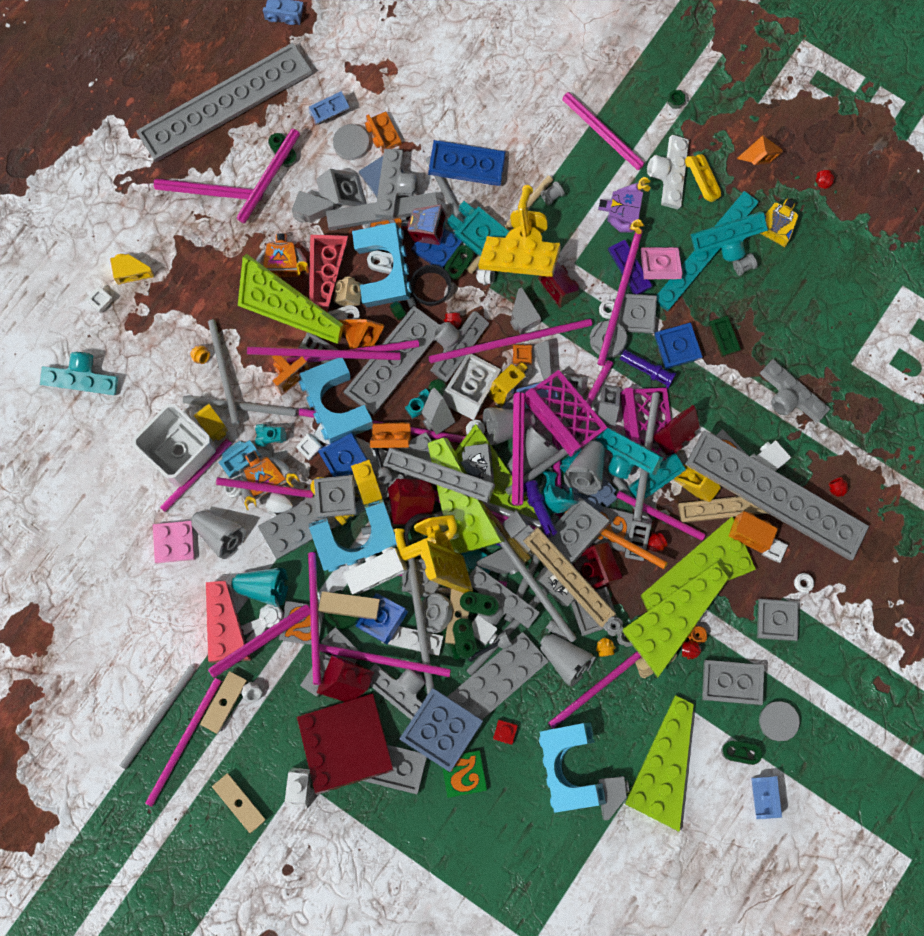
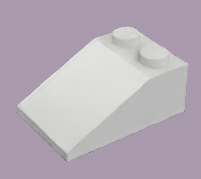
[443,354,501,420]

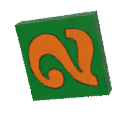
[442,750,487,798]

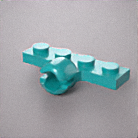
[690,211,768,261]
[40,352,118,395]
[595,427,664,479]

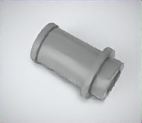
[546,618,567,640]

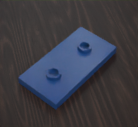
[428,140,506,186]

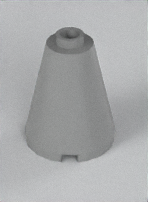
[483,407,538,445]
[507,425,559,476]
[564,441,605,495]
[191,510,246,559]
[540,634,595,687]

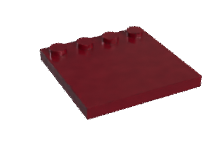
[297,694,394,795]

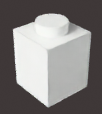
[472,615,498,646]

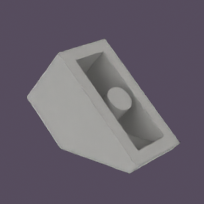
[292,191,335,223]
[510,287,541,334]
[597,385,620,426]
[422,388,455,435]
[476,543,525,575]
[598,777,629,820]

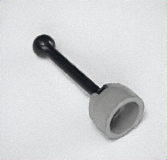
[372,448,392,484]
[467,631,513,662]

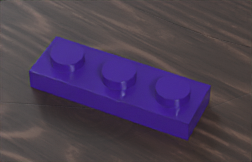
[608,240,652,295]

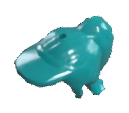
[541,470,579,516]

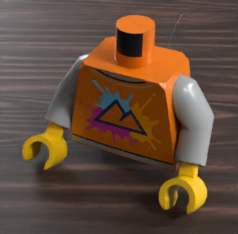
[256,233,309,277]
[240,450,300,511]

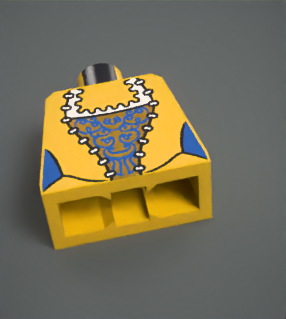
[760,199,798,247]
[488,363,529,407]

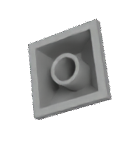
[316,169,365,206]

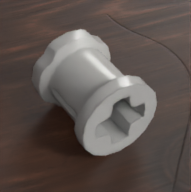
[540,181,565,205]
[733,253,758,276]

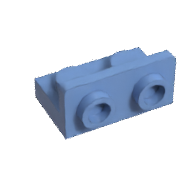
[263,0,304,25]

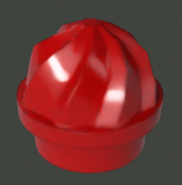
[815,170,834,189]
[444,313,462,329]
[828,477,848,497]
[647,533,667,552]
[682,640,701,660]

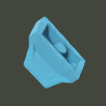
[218,440,262,479]

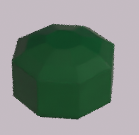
[667,90,685,109]
[390,301,406,321]
[428,379,447,397]

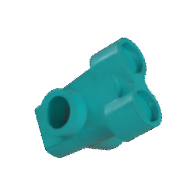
[405,388,430,419]
[255,424,287,447]

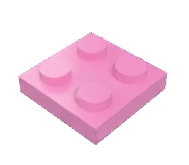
[641,248,682,279]
[153,521,195,564]

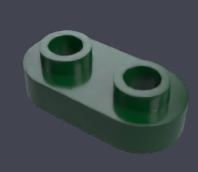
[268,133,297,167]
[445,245,473,280]
[460,592,499,617]
[452,618,476,659]
[721,741,762,765]

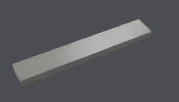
[326,192,437,230]
[383,448,495,503]

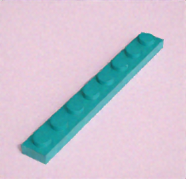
[656,191,759,312]

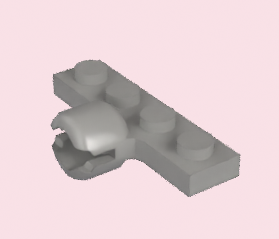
[375,149,418,219]
[430,311,489,382]
[760,359,830,423]
[469,566,540,629]
[370,664,425,720]

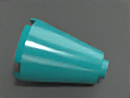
[231,568,288,607]

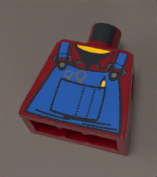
[401,205,448,245]

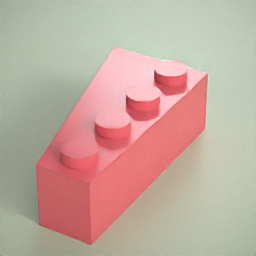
[309,234,348,312]
[206,581,251,663]

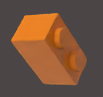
[729,511,778,553]

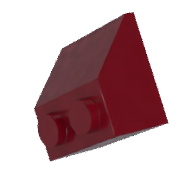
[538,261,580,308]
[653,405,700,455]
[388,479,435,525]
[573,542,623,590]
[316,655,375,702]

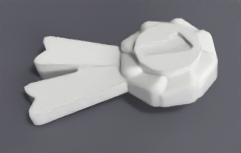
[241,604,283,642]

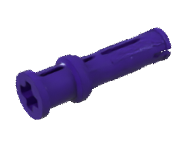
[620,349,676,388]
[524,480,557,538]

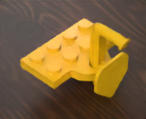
[478,185,561,277]
[393,515,473,593]

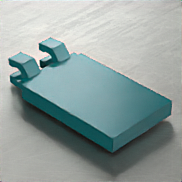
[446,201,509,257]

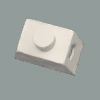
[285,767,311,808]

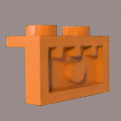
[364,111,402,153]
[370,423,411,448]

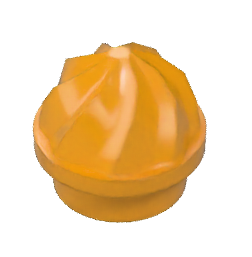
[190,345,210,364]
[596,638,616,657]

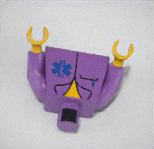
[598,177,651,234]

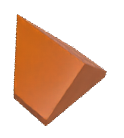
[737,135,783,165]
[339,319,384,349]

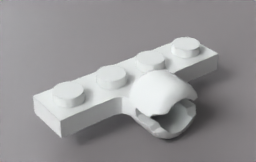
[647,135,689,210]

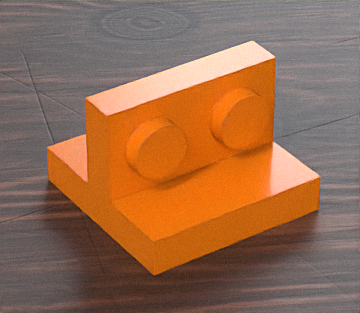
[272,355,309,396]

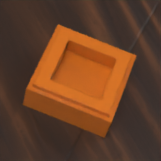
[513,345,532,365]

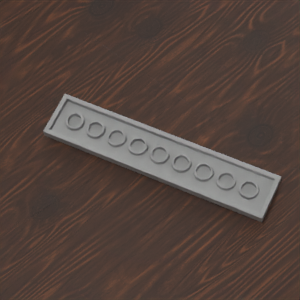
[136,43,312,163]
[685,430,869,560]
[258,432,432,560]

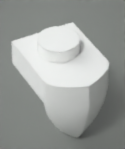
[266,493,293,516]

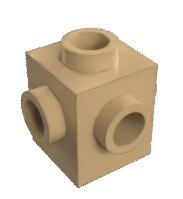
[333,277,362,307]

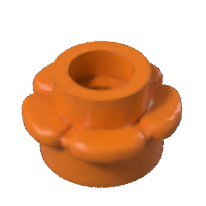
[688,625,707,644]

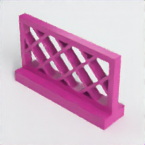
[525,370,608,457]
[620,388,675,466]

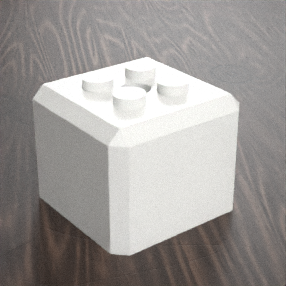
[132,404,216,487]

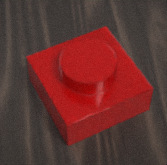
[493,720,517,745]

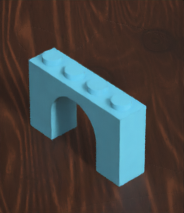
[352,223,412,307]
[298,358,373,443]
[309,499,397,572]
[539,723,606,813]

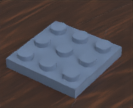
[400,687,483,772]

